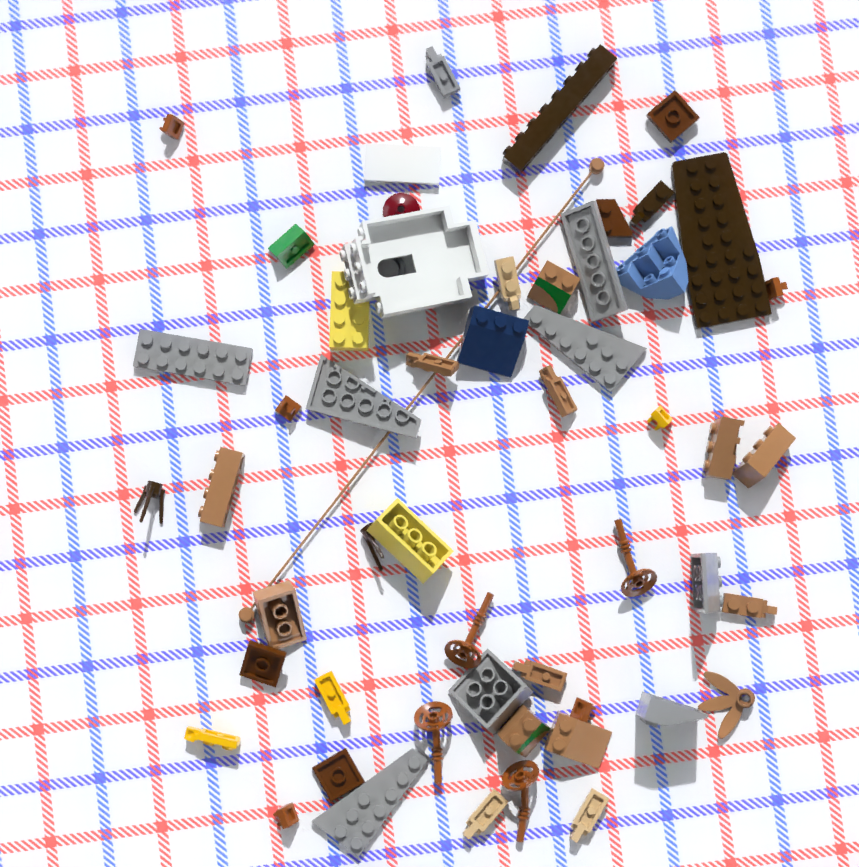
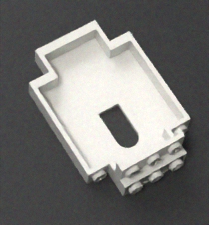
[339,205,489,318]

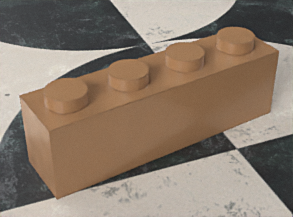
[198,447,245,528]

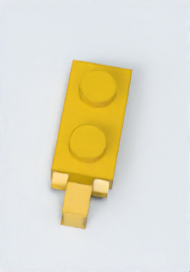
[314,670,351,725]
[184,726,241,750]

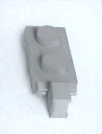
[426,46,461,99]

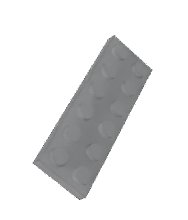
[561,201,628,322]
[133,329,253,386]

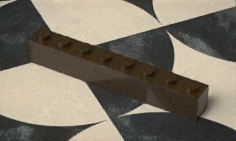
[502,44,618,176]

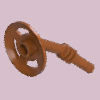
[614,518,657,597]
[444,592,494,668]
[414,701,453,784]
[502,760,539,842]

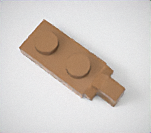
[406,352,459,377]
[539,365,578,417]
[721,593,778,618]
[512,660,568,692]

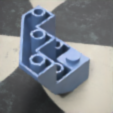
[616,226,688,300]

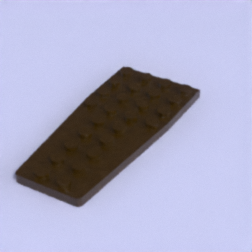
[671,152,772,330]

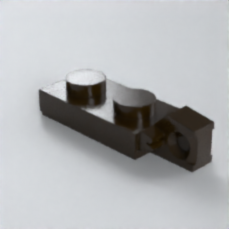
[629,180,675,228]

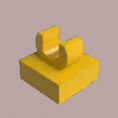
[647,405,673,431]

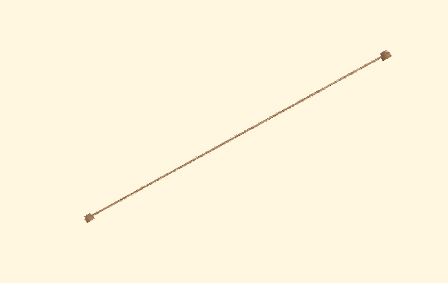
[239,158,605,623]

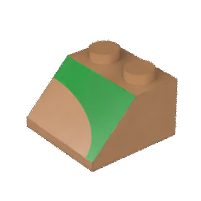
[527,260,580,314]
[497,703,551,758]

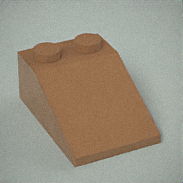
[253,580,307,649]
[544,710,612,769]

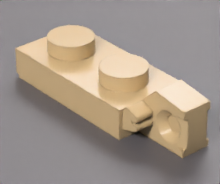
[494,256,521,310]
[463,788,509,839]
[569,788,609,843]

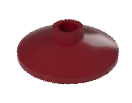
[383,193,420,217]

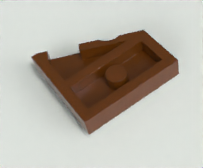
[595,199,633,238]

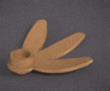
[698,671,755,739]

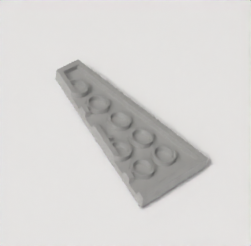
[523,305,647,392]
[305,354,422,439]

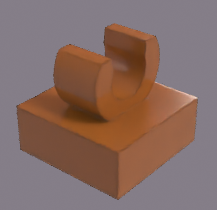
[159,114,185,140]
[765,277,788,300]
[275,395,302,422]
[570,697,596,723]
[273,802,300,829]

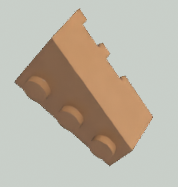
[703,416,745,480]
[732,423,796,489]

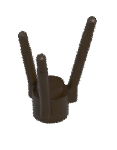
[134,480,165,524]
[360,522,384,571]

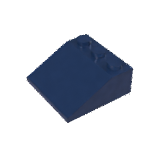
[457,305,529,378]

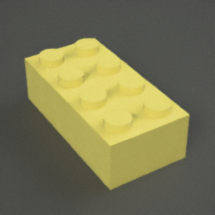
[329,271,370,351]
[367,498,454,584]

